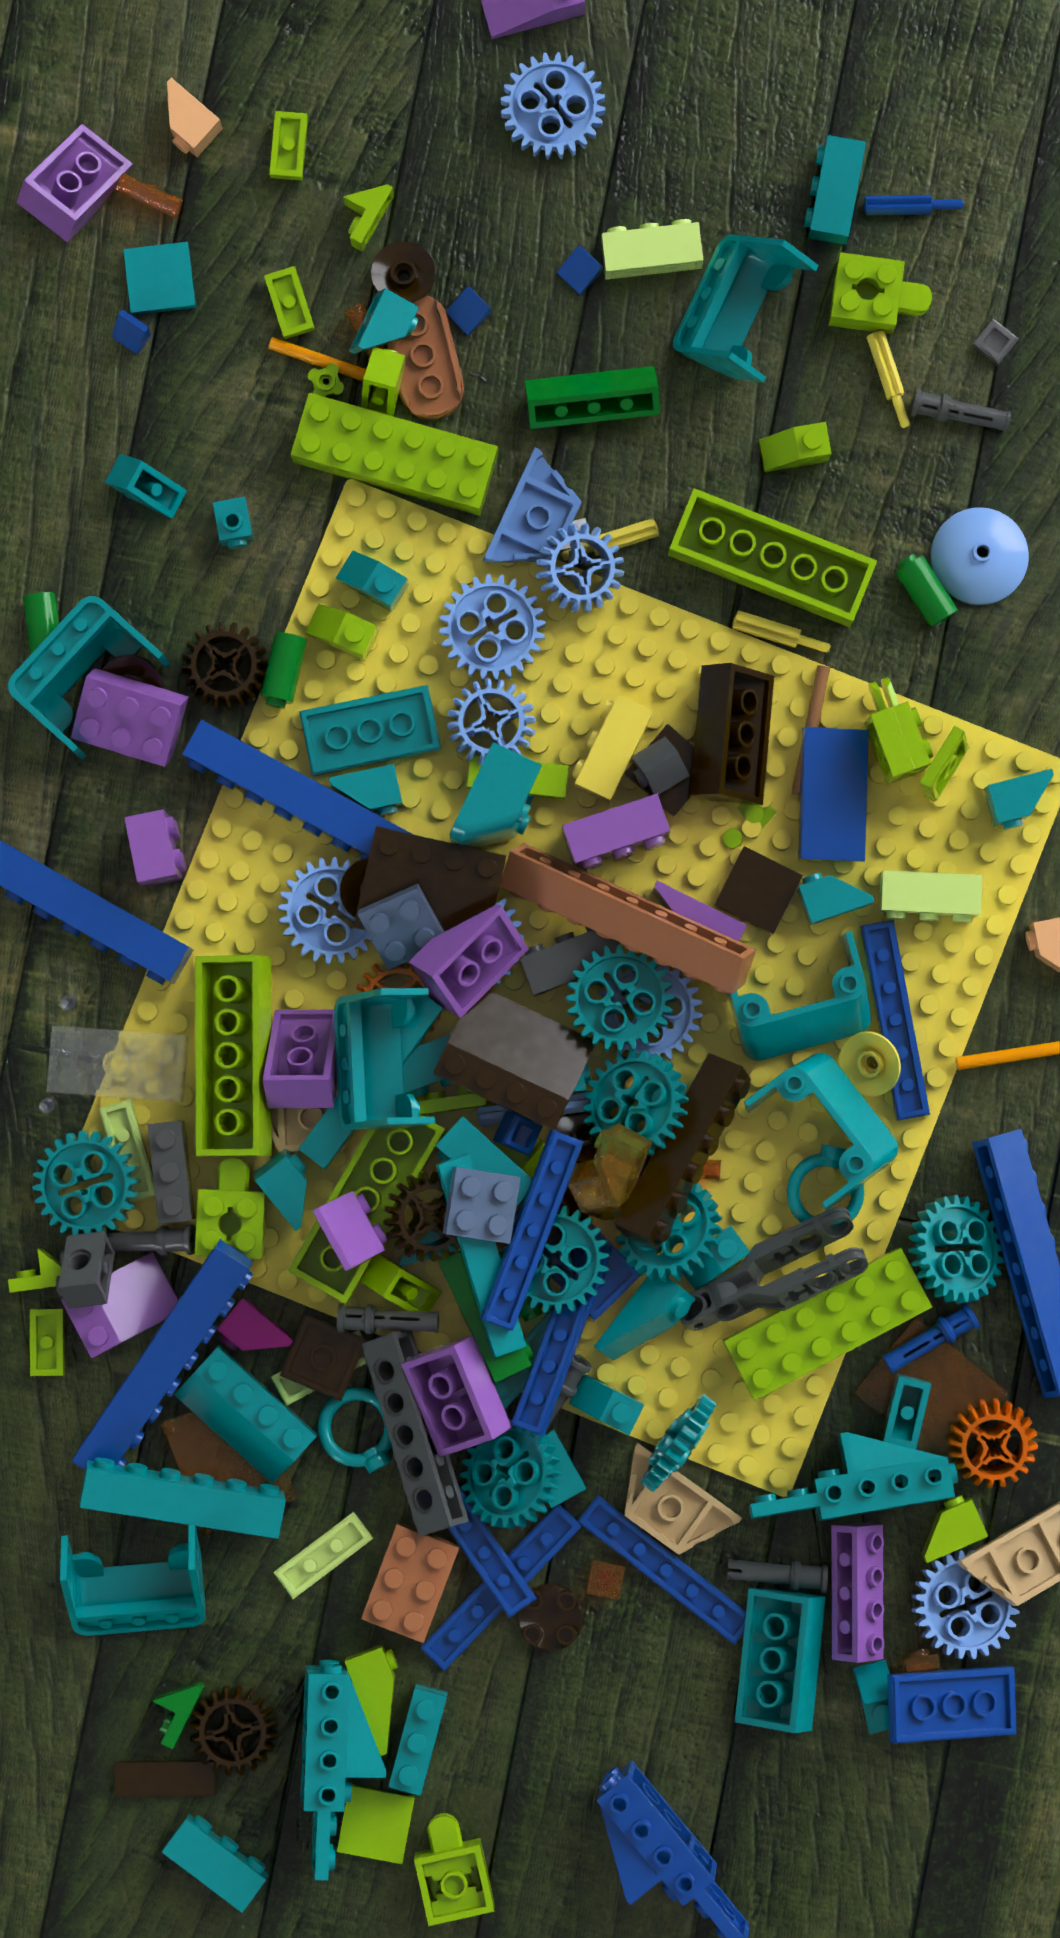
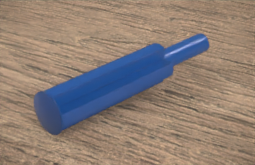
[863,195,964,216]

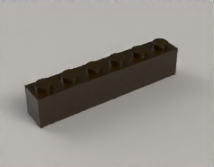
[614,1053,751,1251]

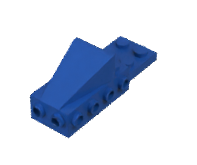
[596,1760,750,1938]

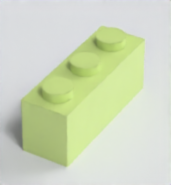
[601,219,703,280]
[878,870,983,923]

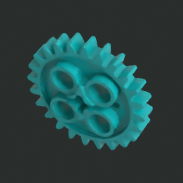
[566,944,674,1053]
[582,1050,689,1158]
[32,1130,141,1235]
[615,1183,723,1282]
[908,1195,1005,1304]
[502,1206,611,1314]
[640,1394,717,1492]
[460,1419,562,1530]

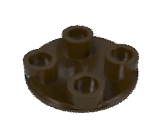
[517,1584,583,1651]

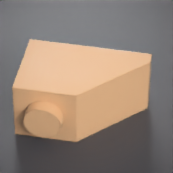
[167,77,223,157]
[1026,917,1060,973]

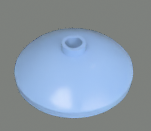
[930,508,1029,605]

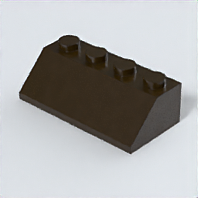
[690,663,774,805]

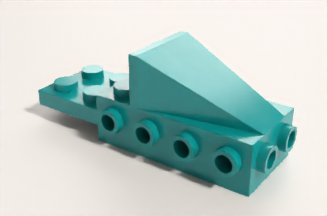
[748,1432,958,1521]
[300,1660,386,1880]

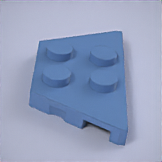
[482,447,582,563]

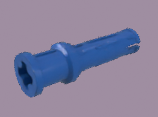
[882,1303,981,1374]

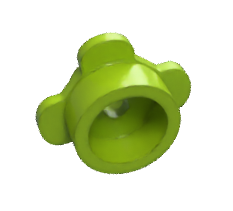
[308,363,344,397]

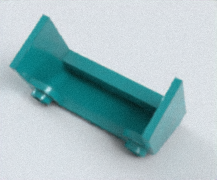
[673,235,819,383]
[8,596,171,761]
[450,742,542,849]
[727,931,871,1061]
[334,988,435,1131]
[744,1053,898,1212]
[60,1525,205,1636]

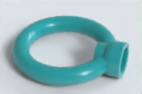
[787,1144,864,1225]
[318,1387,392,1474]

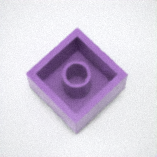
[124,809,187,888]

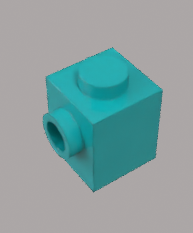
[213,497,254,550]

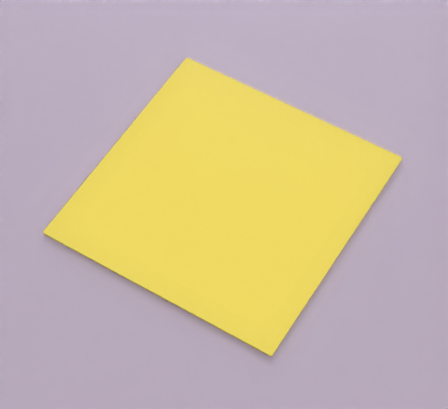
[60,479,1060,1497]

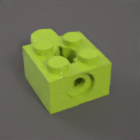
[828,252,932,334]
[865,677,933,784]
[195,1157,267,1259]
[414,1813,495,1926]

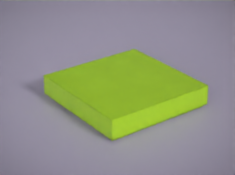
[920,726,969,802]
[337,1784,415,1864]

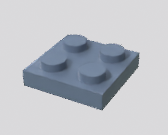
[358,883,444,970]
[443,1167,521,1244]

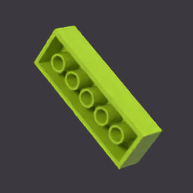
[291,393,498,516]
[668,488,877,628]
[195,954,272,1157]
[288,1115,446,1304]
[722,1247,932,1401]

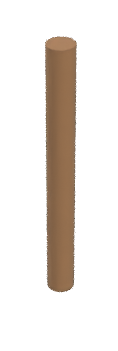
[791,665,830,796]

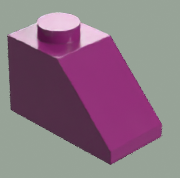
[217,1298,295,1351]

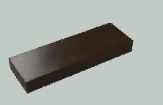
[115,1760,216,1796]

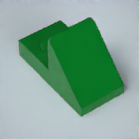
[152,1682,206,1750]

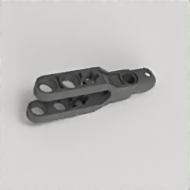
[680,1207,869,1331]

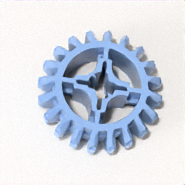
[535,523,624,613]
[447,678,536,766]

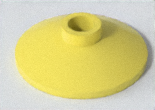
[839,1031,901,1097]

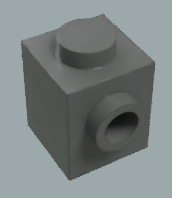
[632,737,690,795]

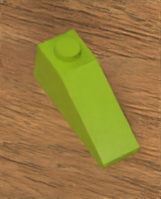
[345,1643,398,1756]

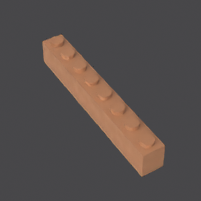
[500,843,756,994]

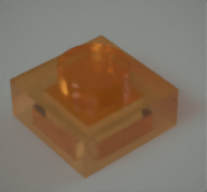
[586,1559,625,1600]
[903,1649,940,1673]

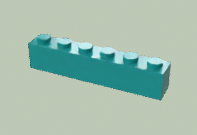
[79,1457,286,1539]

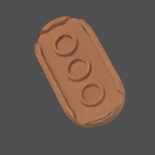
[387,294,464,420]

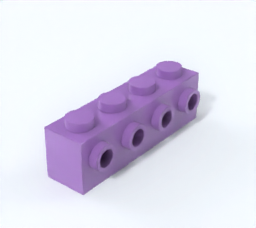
[831,1522,884,1663]

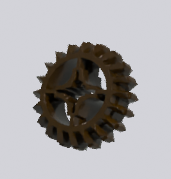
[181,622,269,711]
[383,1171,460,1262]
[189,1684,279,1776]

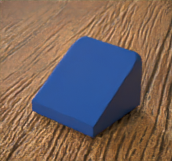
[557,245,603,295]
[446,286,491,336]
[112,310,151,354]
[493,1111,543,1157]

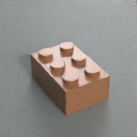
[361,1521,460,1643]

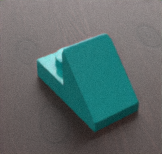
[853,1659,890,1734]

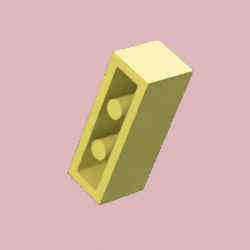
[572,694,653,804]

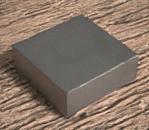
[972,319,1019,366]

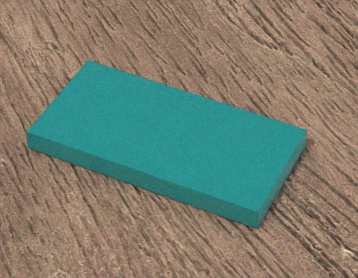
[299,685,441,776]

